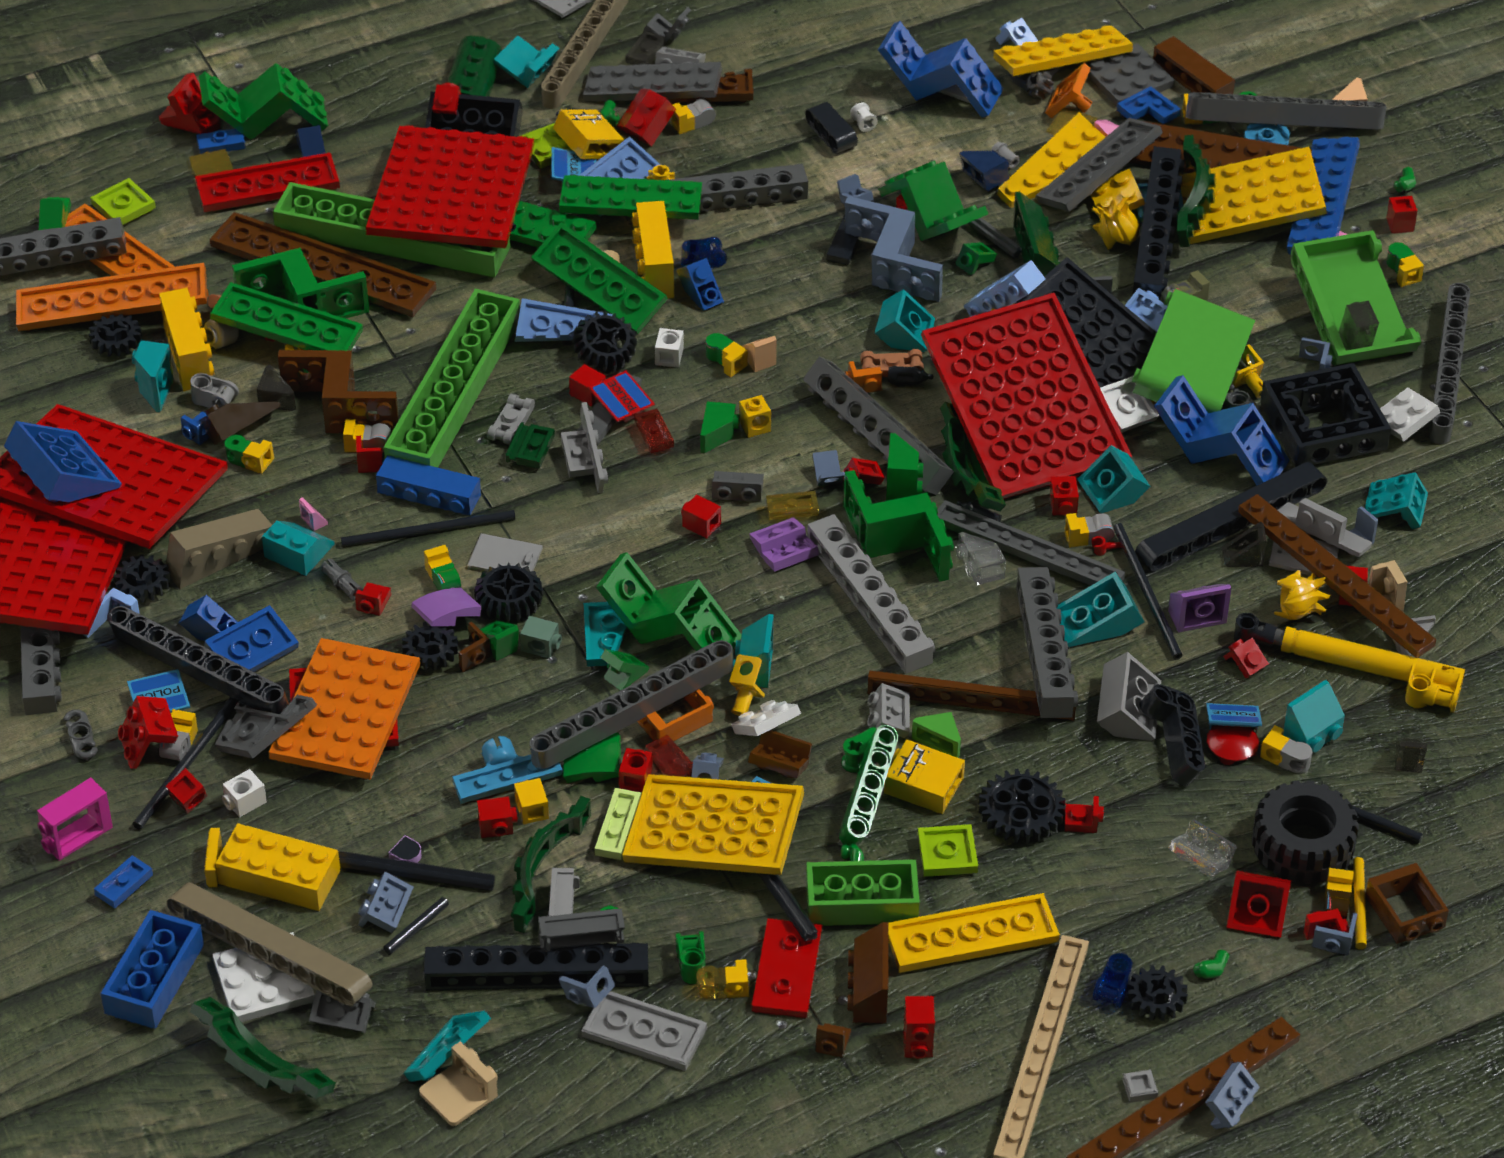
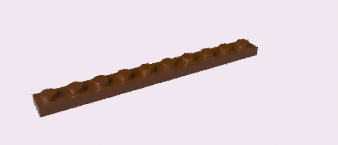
[1238,494,1436,658]
[1067,1016,1300,1158]

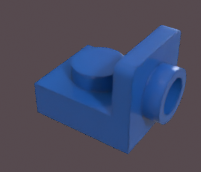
[180,411,210,445]

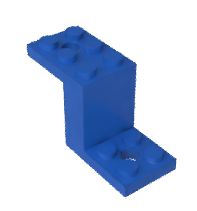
[878,21,1004,118]
[1154,375,1290,485]

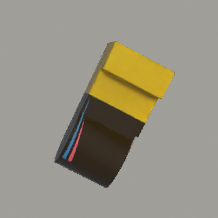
[1324,868,1354,921]

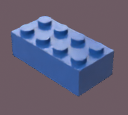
[101,910,204,1029]

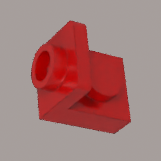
[843,458,885,485]
[355,582,391,616]
[1064,796,1104,833]

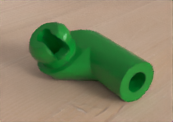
[600,100,620,126]
[1394,167,1416,193]
[841,843,864,861]
[1193,950,1230,979]

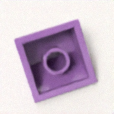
[1168,584,1232,633]

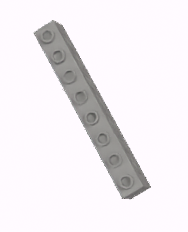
[807,514,935,674]

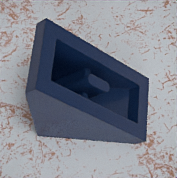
[295,125,325,157]

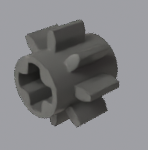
[1026,71,1054,100]

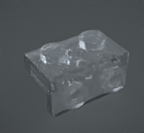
[1168,819,1237,876]

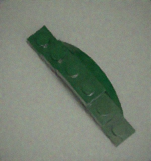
[1177,135,1216,248]
[940,401,1006,512]
[511,796,591,933]
[190,997,336,1099]

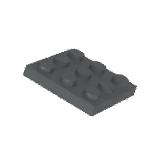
[1085,43,1175,106]

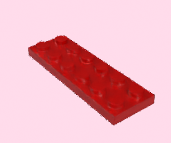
[195,153,340,212]

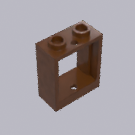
[1365,863,1449,944]

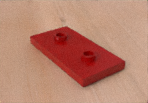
[752,918,822,1018]

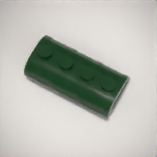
[447,35,502,97]

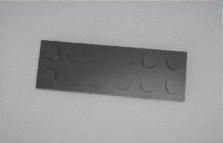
[583,62,722,102]
[1036,118,1163,212]

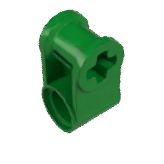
[841,727,887,773]
[675,931,705,984]

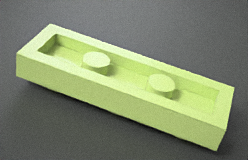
[595,788,641,860]

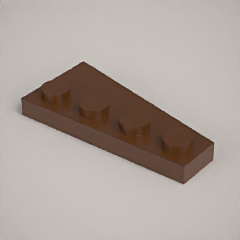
[668,68,753,103]

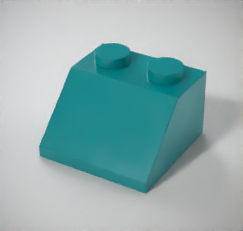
[875,289,935,352]
[132,341,174,412]
[1077,445,1151,513]
[262,521,335,576]
[733,614,774,688]
[1283,680,1345,752]

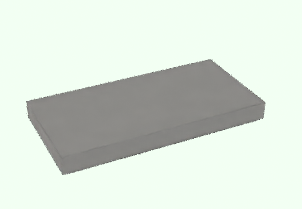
[581,991,707,1071]

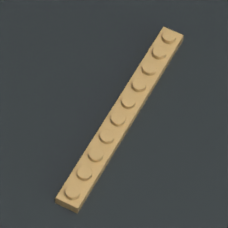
[993,935,1089,1158]

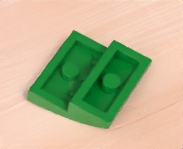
[564,732,621,783]

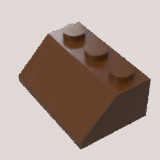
[847,922,888,1023]

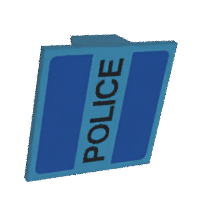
[551,147,596,184]
[127,669,190,713]
[1206,703,1262,732]

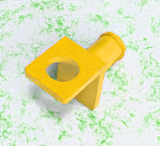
[1232,344,1264,399]
[729,654,765,716]

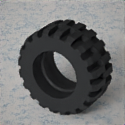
[1252,780,1359,884]

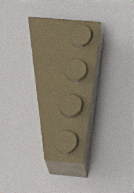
[166,509,272,589]

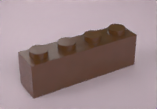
[1153,36,1235,94]

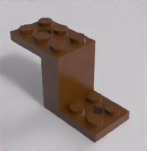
[278,350,399,433]

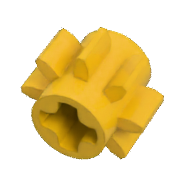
[647,165,675,180]

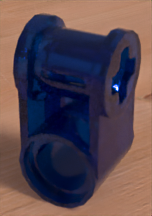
[681,237,727,268]
[1092,953,1133,1009]

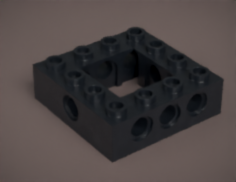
[1260,363,1391,467]

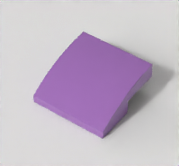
[750,517,819,572]
[411,588,481,626]

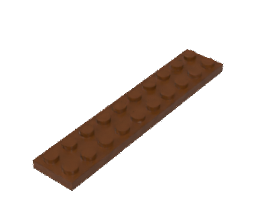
[210,212,437,317]

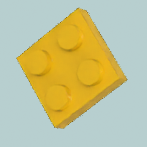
[1091,169,1145,211]

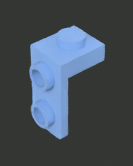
[996,18,1038,46]
[83,588,140,638]

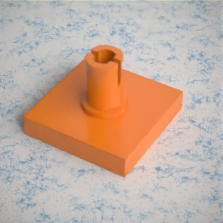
[1045,63,1092,118]

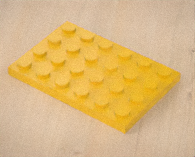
[1180,147,1327,244]
[622,774,804,875]

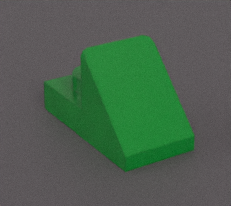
[39,197,71,230]
[475,621,519,661]
[600,649,650,690]

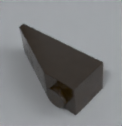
[200,402,281,445]

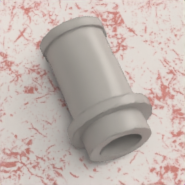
[991,142,1020,169]

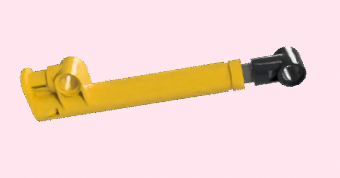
[1233,612,1465,713]

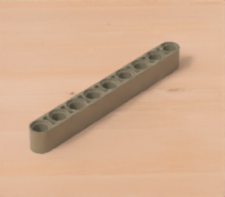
[541,0,629,109]
[166,882,373,1006]

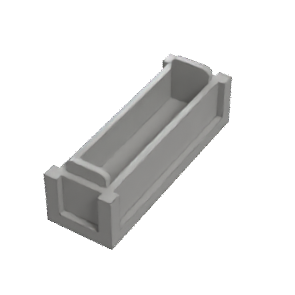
[549,868,580,916]

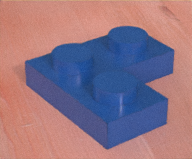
[1117,86,1181,125]

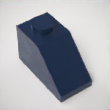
[959,151,1010,191]

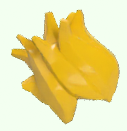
[1092,196,1140,249]
[1274,570,1330,620]

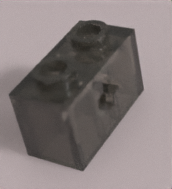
[1339,300,1379,351]

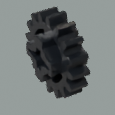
[89,314,142,357]
[114,554,171,603]
[402,622,458,671]
[1127,965,1188,1021]

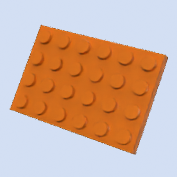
[269,638,420,780]

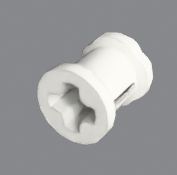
[851,102,878,132]

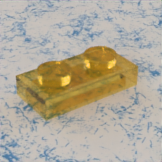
[766,491,819,520]

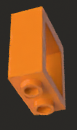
[637,689,714,748]

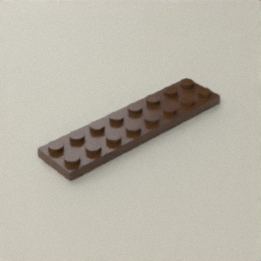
[1128,121,1312,173]

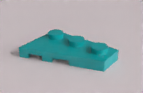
[583,602,627,667]
[403,1010,491,1082]

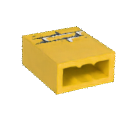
[553,110,624,159]
[884,739,965,814]

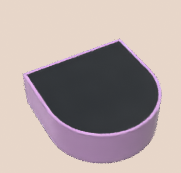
[388,835,421,863]

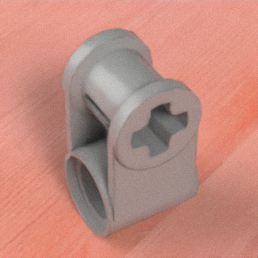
[190,373,239,408]

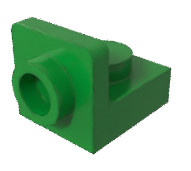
[956,242,997,275]

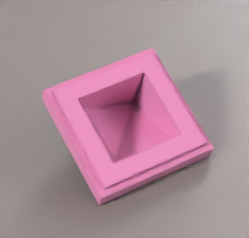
[1094,120,1119,137]
[299,497,328,531]

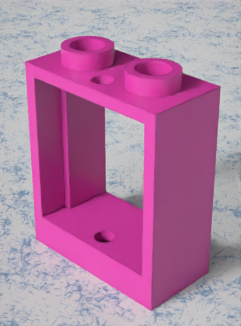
[37,778,113,861]

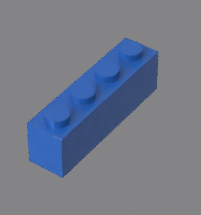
[376,455,481,516]

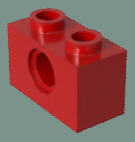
[903,996,935,1059]

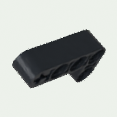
[1139,684,1205,786]

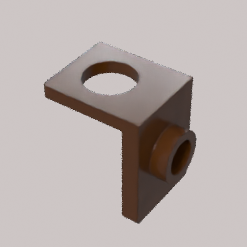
[458,622,491,672]
[816,1023,851,1058]

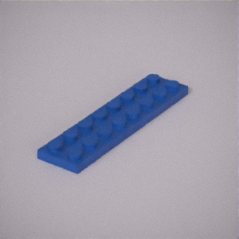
[1287,137,1360,254]

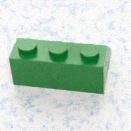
[886,433,924,501]

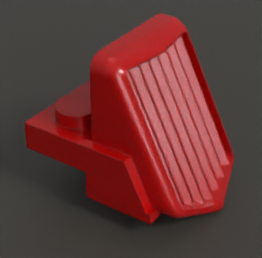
[159,72,221,134]

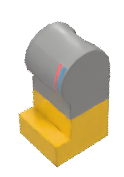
[671,99,716,135]
[343,419,391,452]
[1064,513,1115,548]
[159,709,198,761]
[1260,725,1312,773]

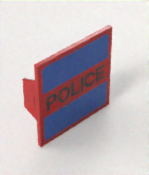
[588,370,655,423]

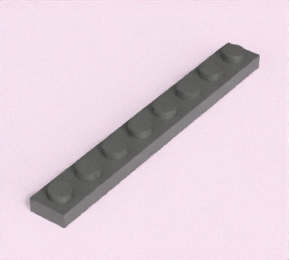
[938,500,1125,586]

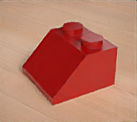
[616,89,676,147]
[1227,871,1291,938]

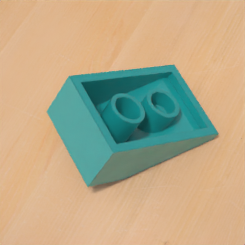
[1056,571,1145,647]

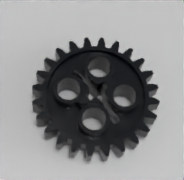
[978,769,1066,843]

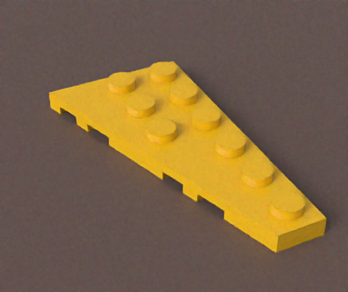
[997,112,1105,208]

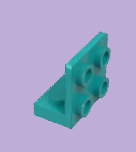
[493,36,559,88]
[1365,472,1428,529]

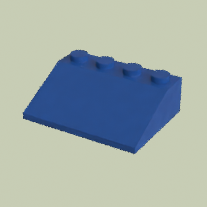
[4,421,122,502]

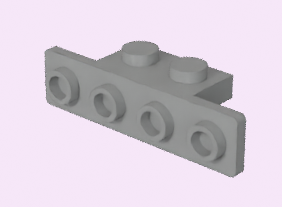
[560,402,608,493]
[1278,498,1372,557]

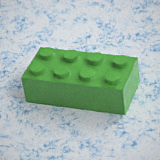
[806,860,920,926]

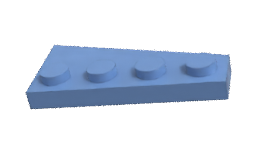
[515,299,613,342]

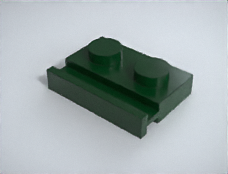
[505,422,555,469]

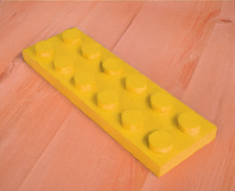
[993,25,1133,76]
[888,893,1060,973]

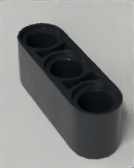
[805,102,858,154]

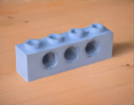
[964,260,1045,317]

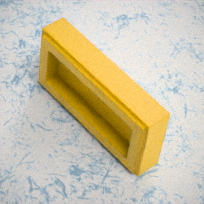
[204,828,222,887]

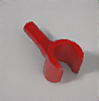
[1091,536,1122,556]

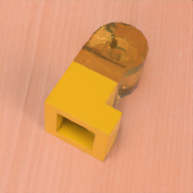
[696,959,749,999]

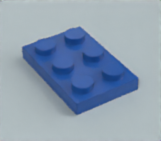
[204,605,299,672]

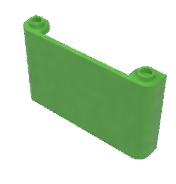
[1291,230,1421,365]
[1132,289,1255,413]

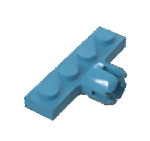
[452,736,562,804]

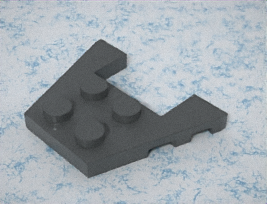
[215,695,317,758]

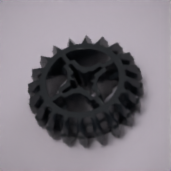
[572,311,637,373]
[474,562,543,623]

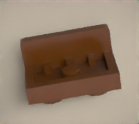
[748,730,812,778]

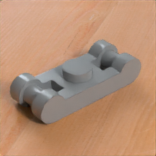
[487,393,535,445]

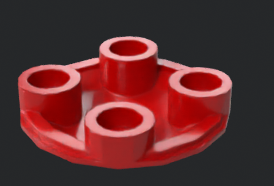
[1206,725,1259,765]

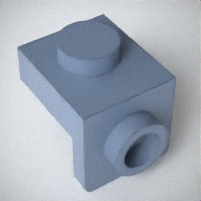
[837,174,874,204]

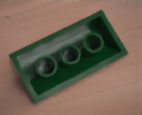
[1013,192,1061,277]

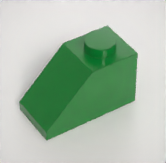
[700,401,740,453]

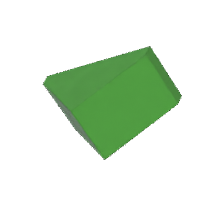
[912,712,961,758]

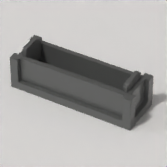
[538,908,625,951]

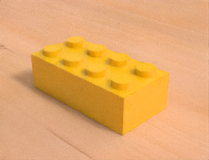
[632,201,674,299]
[159,288,215,391]
[215,823,340,911]

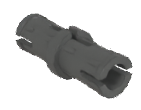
[320,559,363,601]

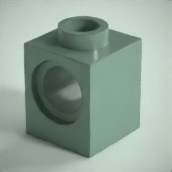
[520,616,562,659]

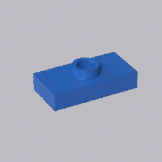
[196,129,246,156]
[94,855,153,909]

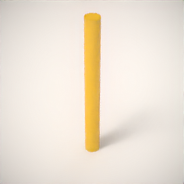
[1353,857,1367,949]

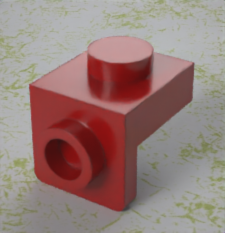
[433,83,461,115]
[1223,638,1269,678]
[1303,909,1349,940]

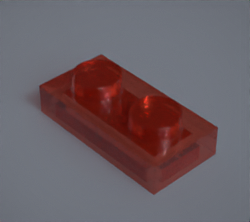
[634,408,674,453]
[645,735,693,777]

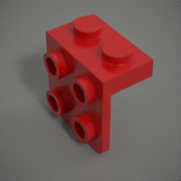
[118,696,178,769]

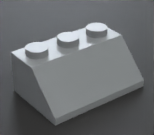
[1097,652,1161,741]

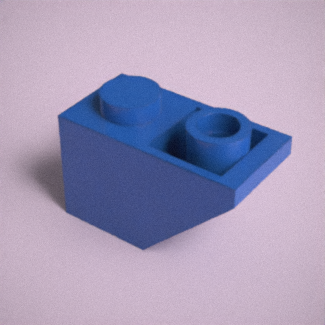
[677,258,724,311]
[179,595,238,641]

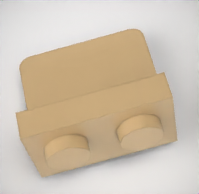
[419,1041,498,1126]

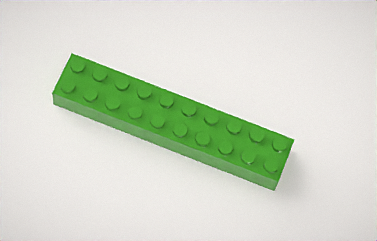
[273,182,510,278]
[384,289,520,468]

